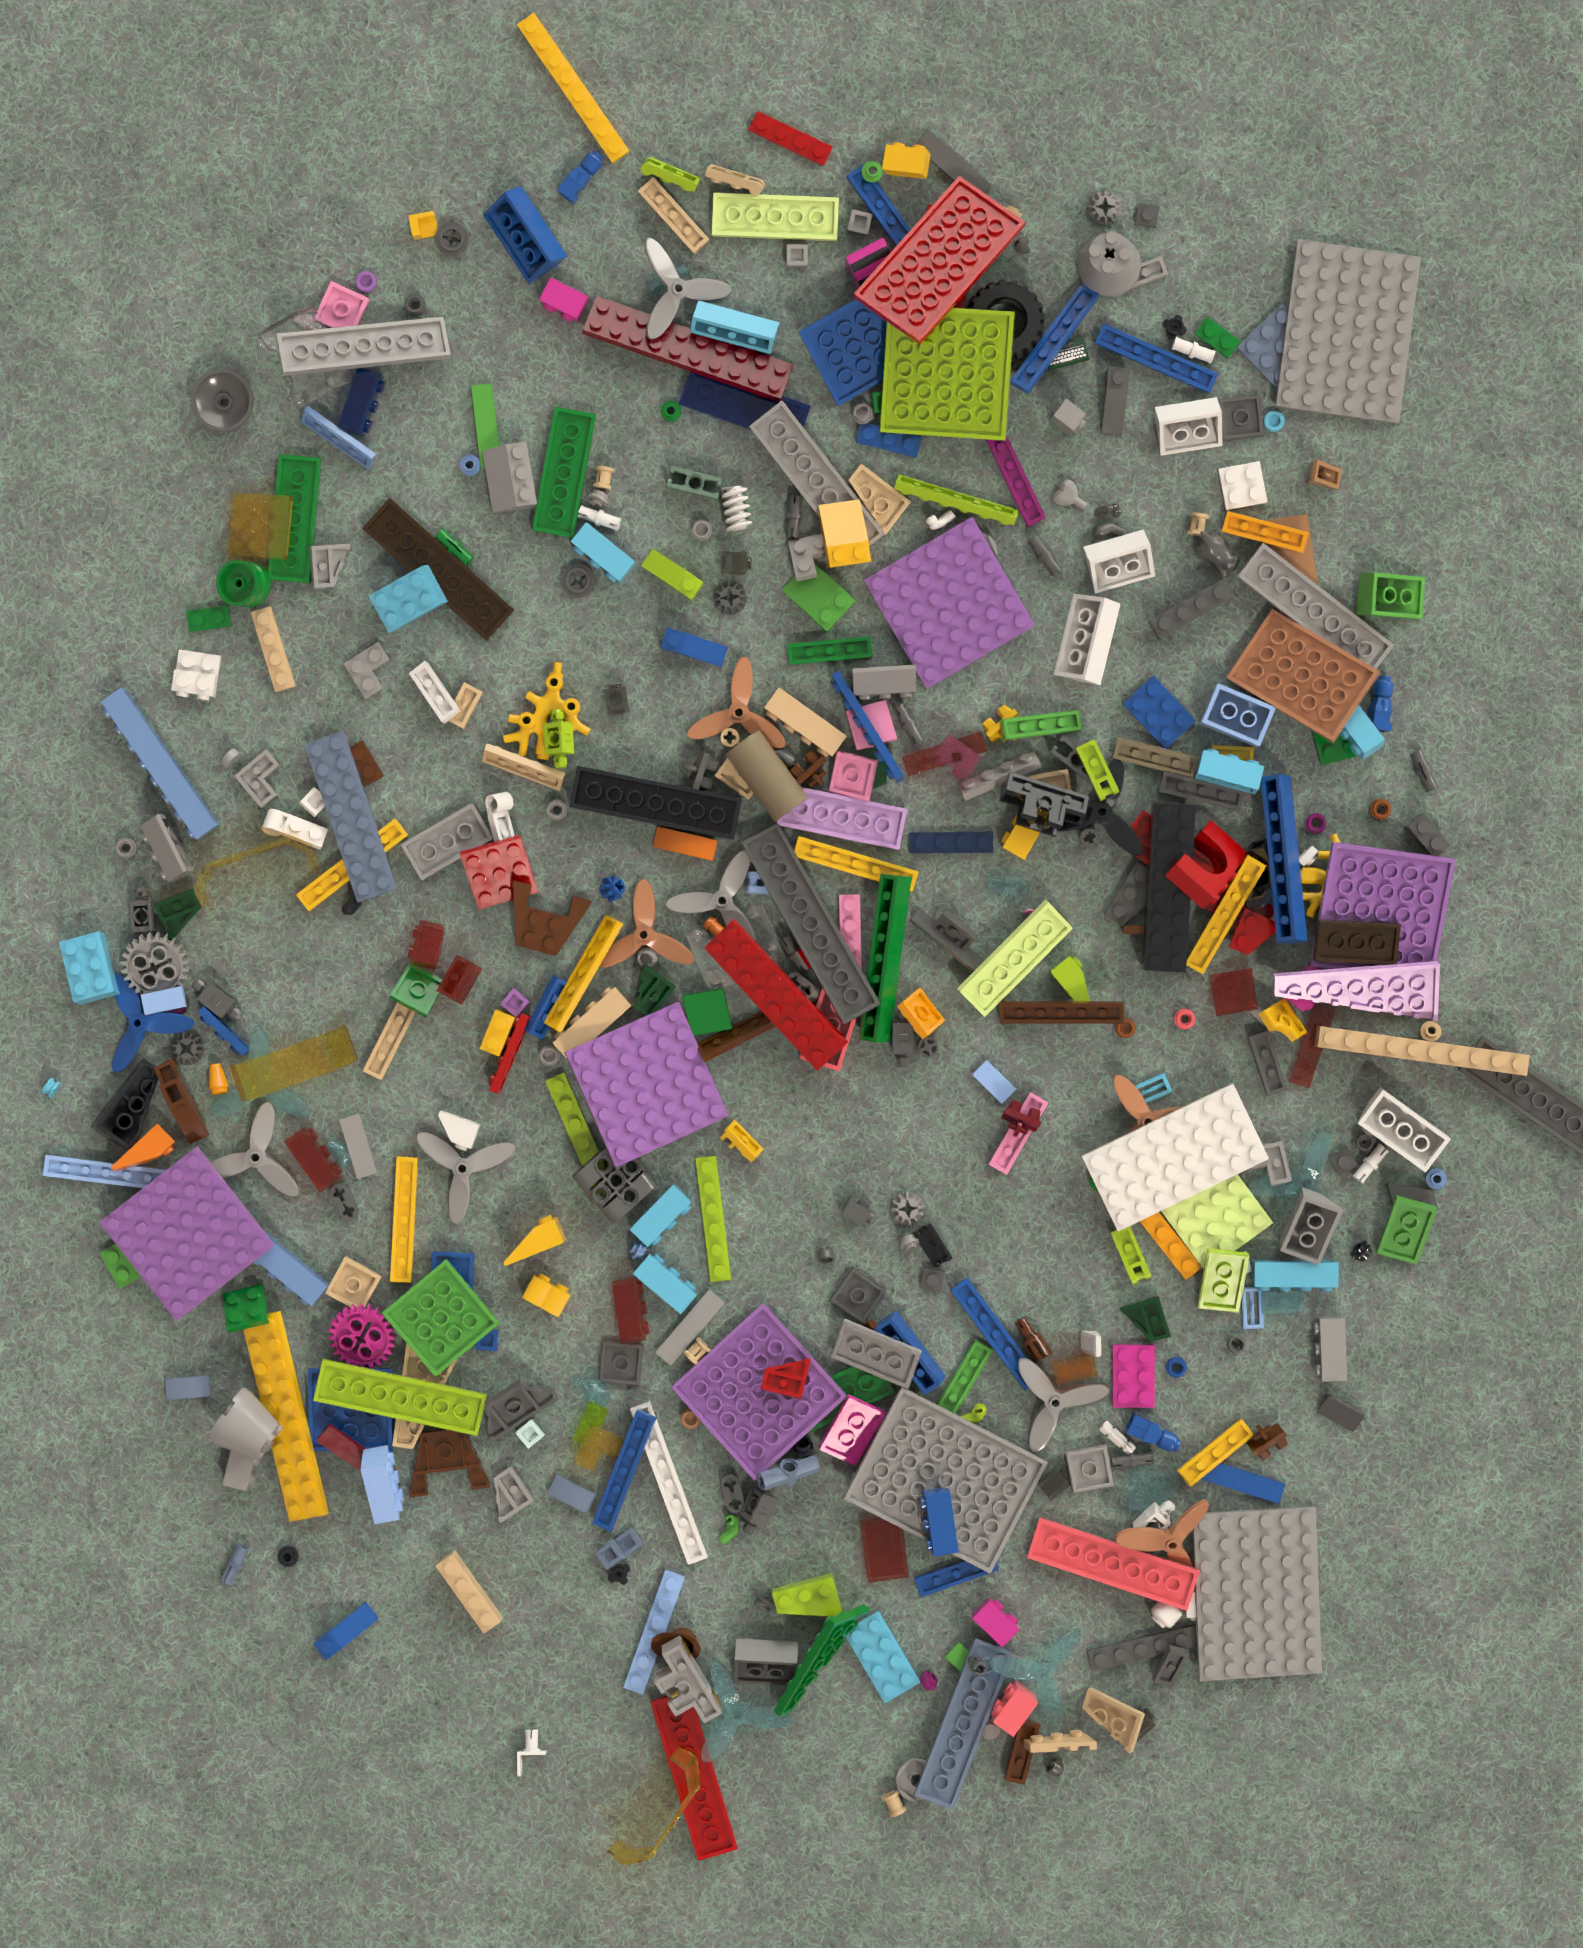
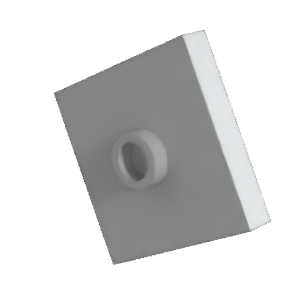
[1065,1444,1114,1494]

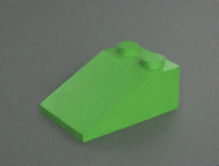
[782,564,856,633]
[1356,572,1425,619]

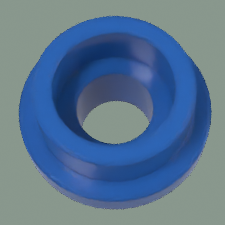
[1165,1357,1187,1378]

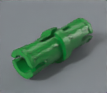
[435,528,474,566]

